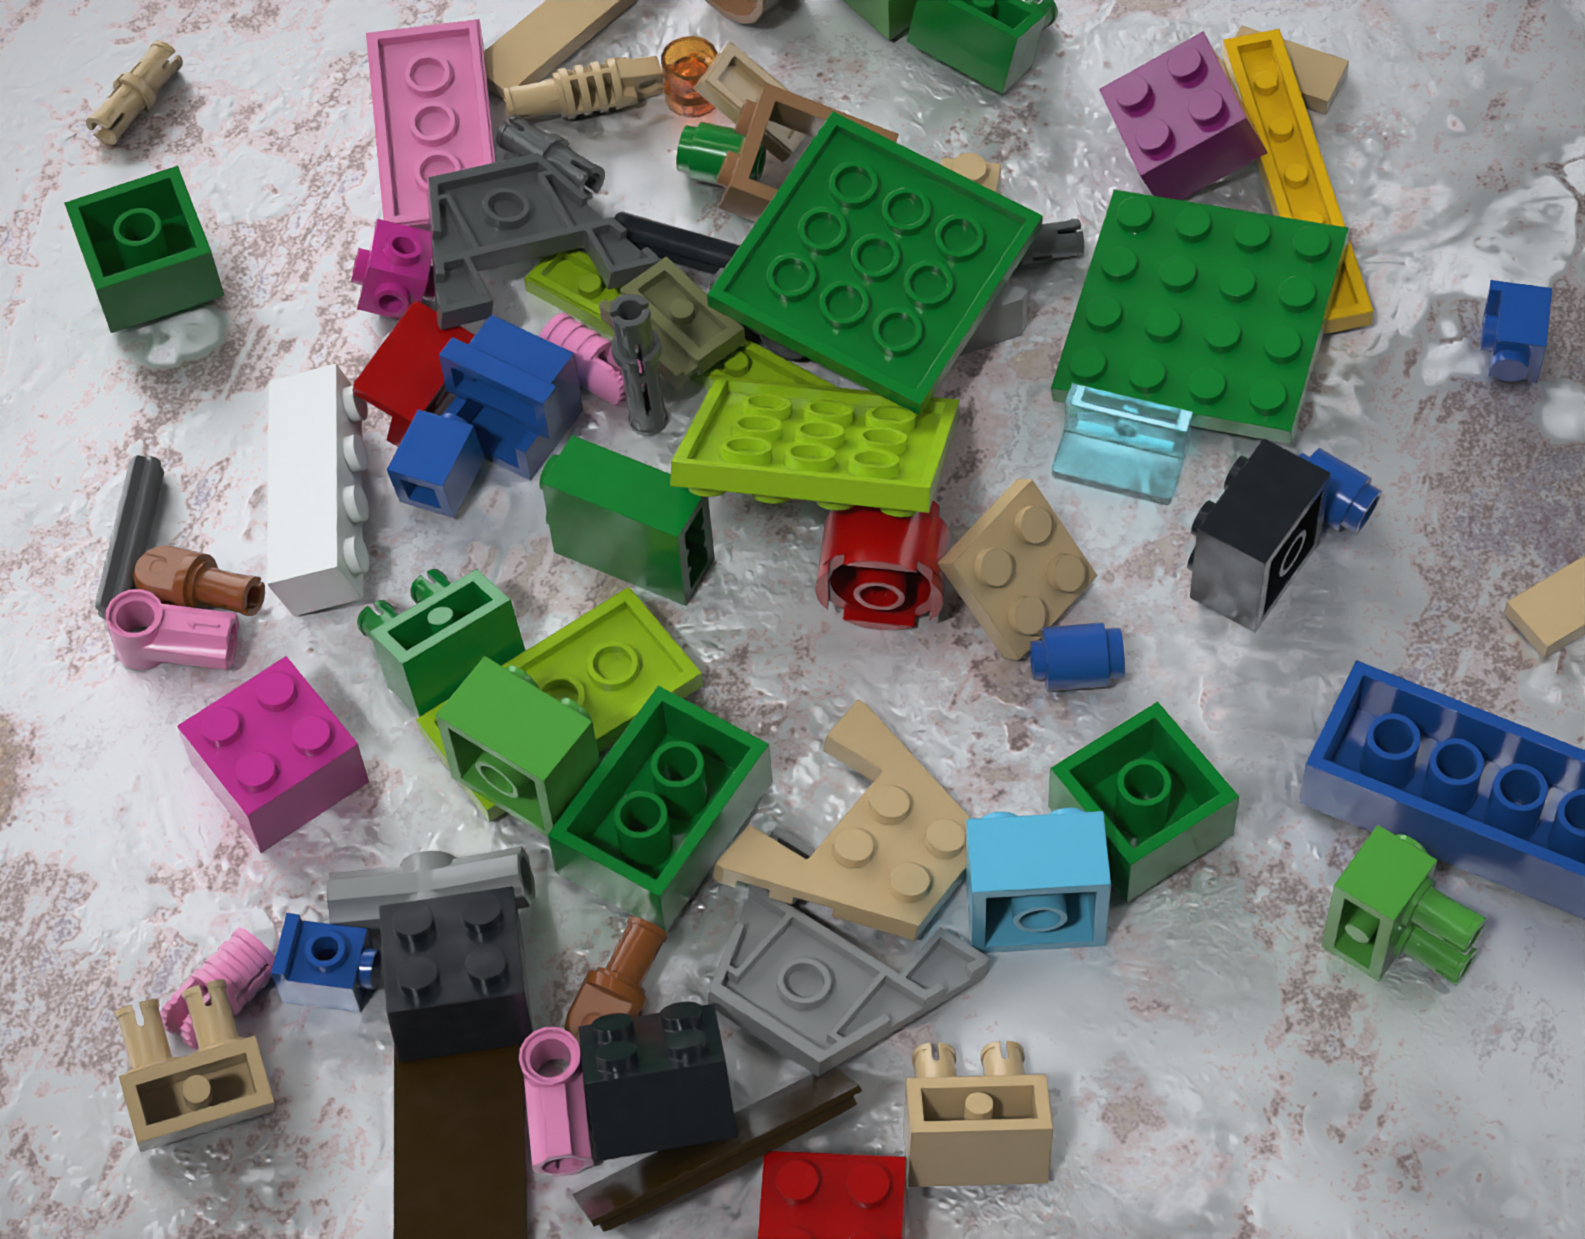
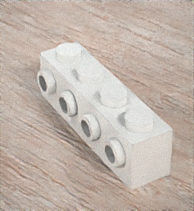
[267,364,370,616]

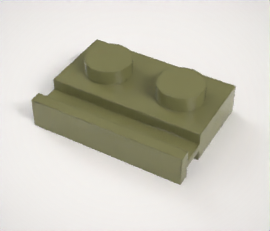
[599,256,745,391]

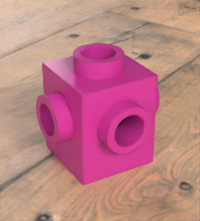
[350,219,435,320]

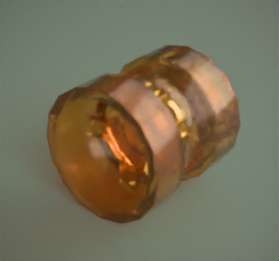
[661,36,718,118]

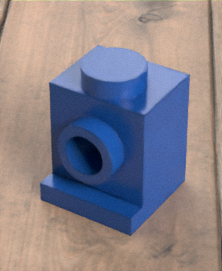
[1480,280,1552,383]
[271,913,381,1013]

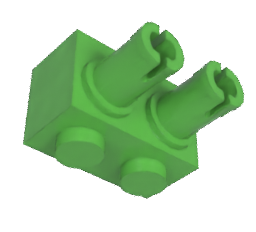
[1321,825,1487,986]

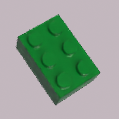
[547,685,773,932]

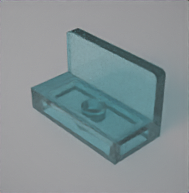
[1052,383,1193,505]

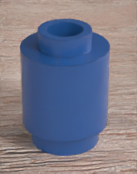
[1299,448,1382,534]
[1030,622,1125,692]

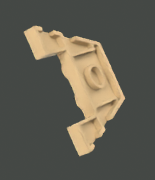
[713,699,971,941]

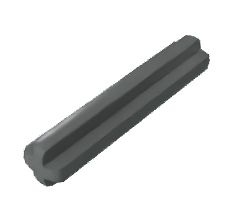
[95,455,164,620]

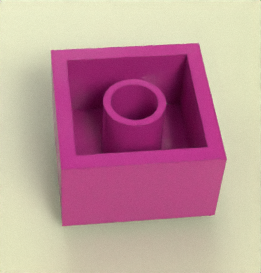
[177,656,369,853]

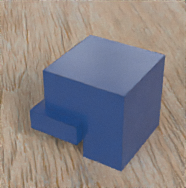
[439,315,583,480]

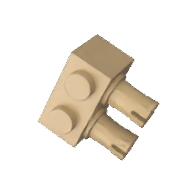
[114,979,275,1152]
[903,1041,1053,1187]

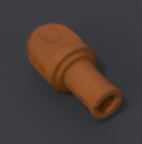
[133,546,265,616]
[564,916,668,1051]

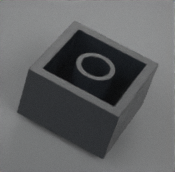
[1187,438,1331,633]
[379,886,533,1063]
[578,1001,738,1161]

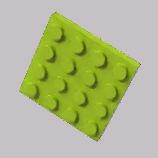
[670,375,960,517]

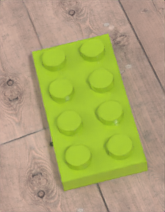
[416,586,703,822]

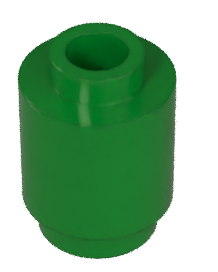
[676,122,766,185]

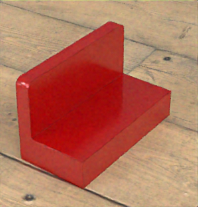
[352,301,475,447]

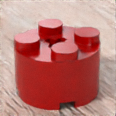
[815,500,951,630]

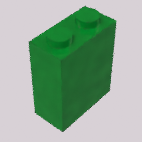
[539,435,715,606]

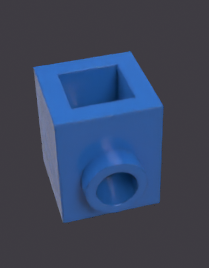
[387,409,485,519]

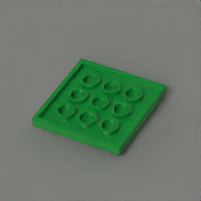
[707,111,1043,416]
[1051,189,1349,444]

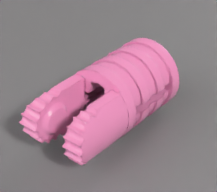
[539,312,644,406]
[160,927,275,1050]

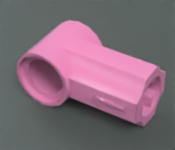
[106,589,239,670]
[519,1027,594,1177]

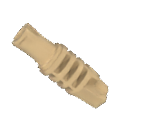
[502,56,664,125]

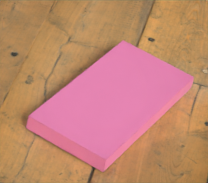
[366,19,496,231]

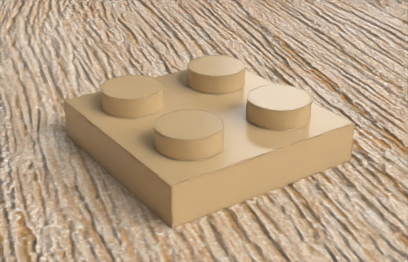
[938,479,1098,660]

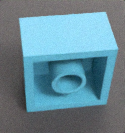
[966,808,1111,953]

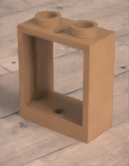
[716,83,899,222]

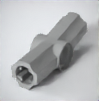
[327,846,535,931]

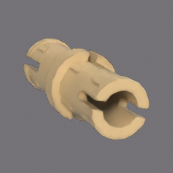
[86,40,183,145]

